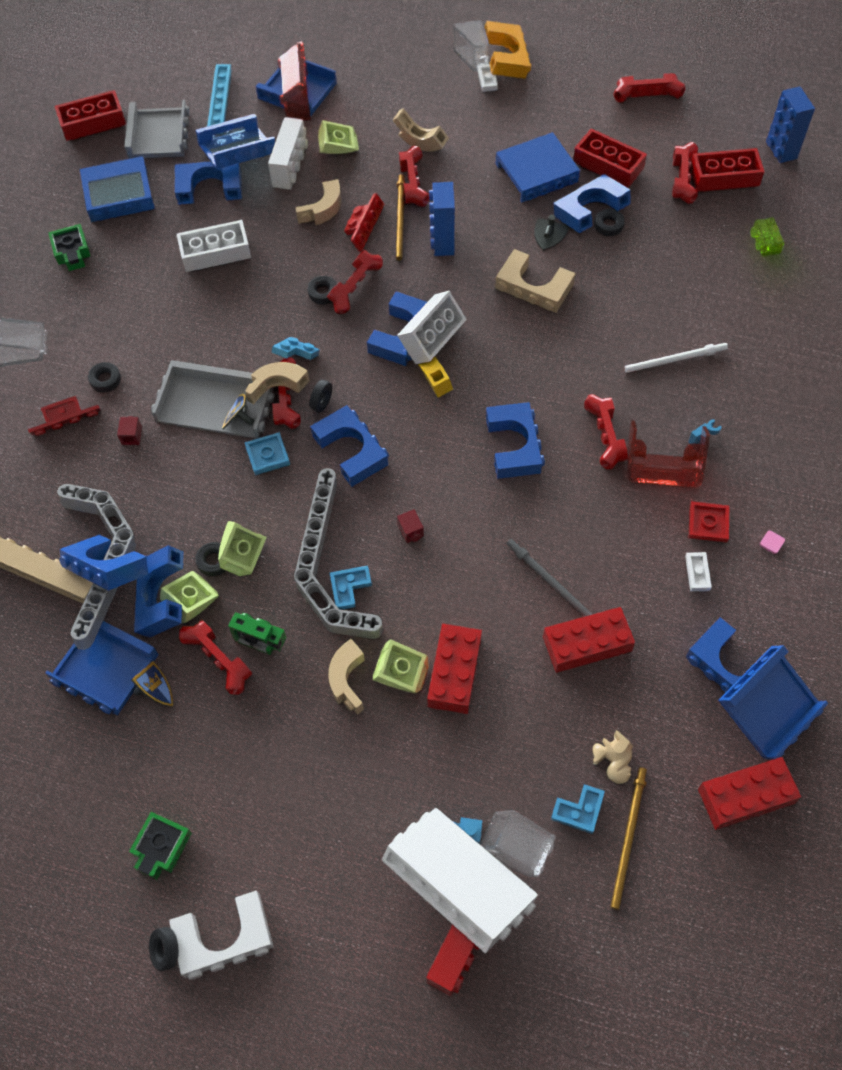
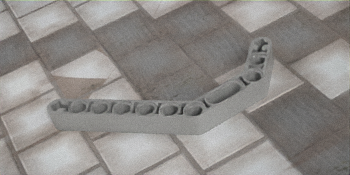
[294,468,383,639]
[57,484,136,650]

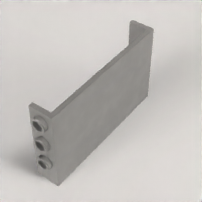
[151,360,276,439]

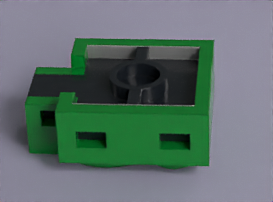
[48,224,91,271]
[228,612,287,655]
[129,812,192,880]

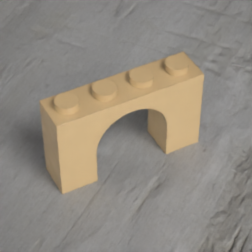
[495,249,575,313]

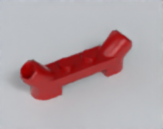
[614,73,686,103]
[672,142,698,204]
[399,146,429,207]
[327,249,383,314]
[270,357,301,429]
[584,394,628,470]
[179,620,253,695]

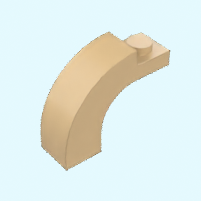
[393,108,449,152]
[295,179,341,225]
[245,362,310,405]
[329,639,365,715]

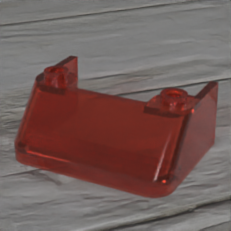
[278,41,311,121]
[627,420,710,488]

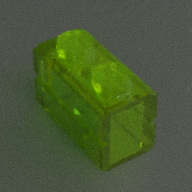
[751,218,785,257]

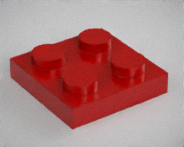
[688,501,730,543]

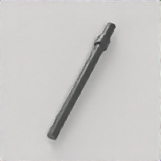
[506,539,592,617]

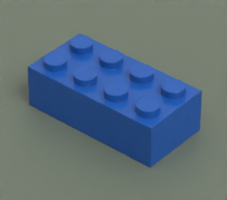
[766,86,815,163]
[429,182,455,256]

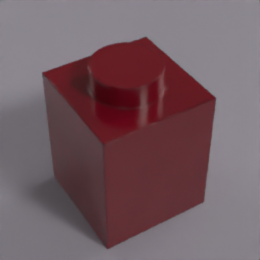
[117,416,142,445]
[397,509,424,543]

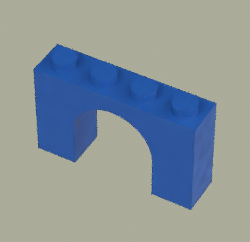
[175,162,242,205]
[553,174,631,233]
[367,292,427,366]
[486,402,545,479]
[310,405,389,487]
[59,535,148,591]
[134,545,183,637]
[686,617,742,693]

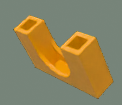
[482,21,531,79]

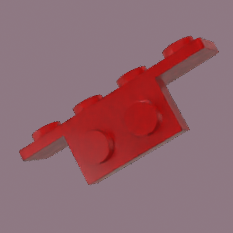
[344,193,384,251]
[28,396,101,436]

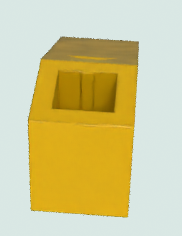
[418,356,453,398]

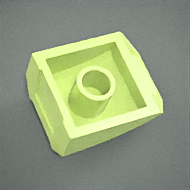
[318,121,359,154]
[219,521,267,576]
[160,571,219,623]
[373,639,429,693]

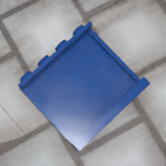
[255,52,337,118]
[496,132,580,203]
[46,619,159,716]
[718,645,828,759]

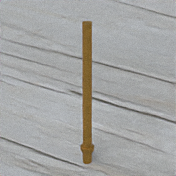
[396,174,406,261]
[610,768,647,910]

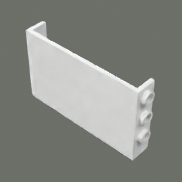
[382,808,538,953]

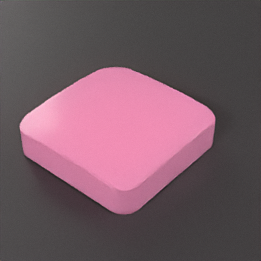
[760,531,785,554]

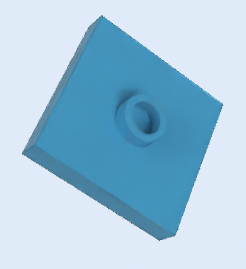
[245,432,290,475]

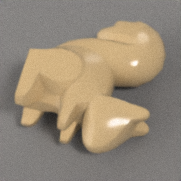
[593,731,633,784]

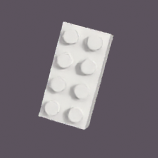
[268,117,308,190]
[177,220,251,272]
[397,291,467,364]

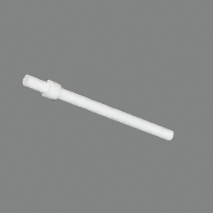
[625,343,728,373]

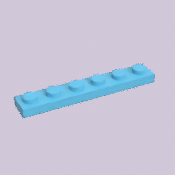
[207,64,232,134]

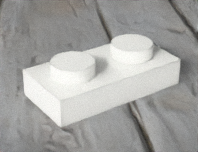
[478,65,498,92]
[685,552,712,592]

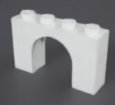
[169,891,273,980]

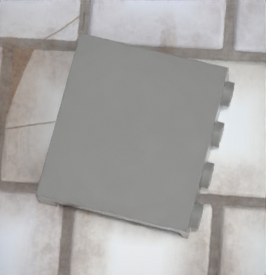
[125,100,190,159]

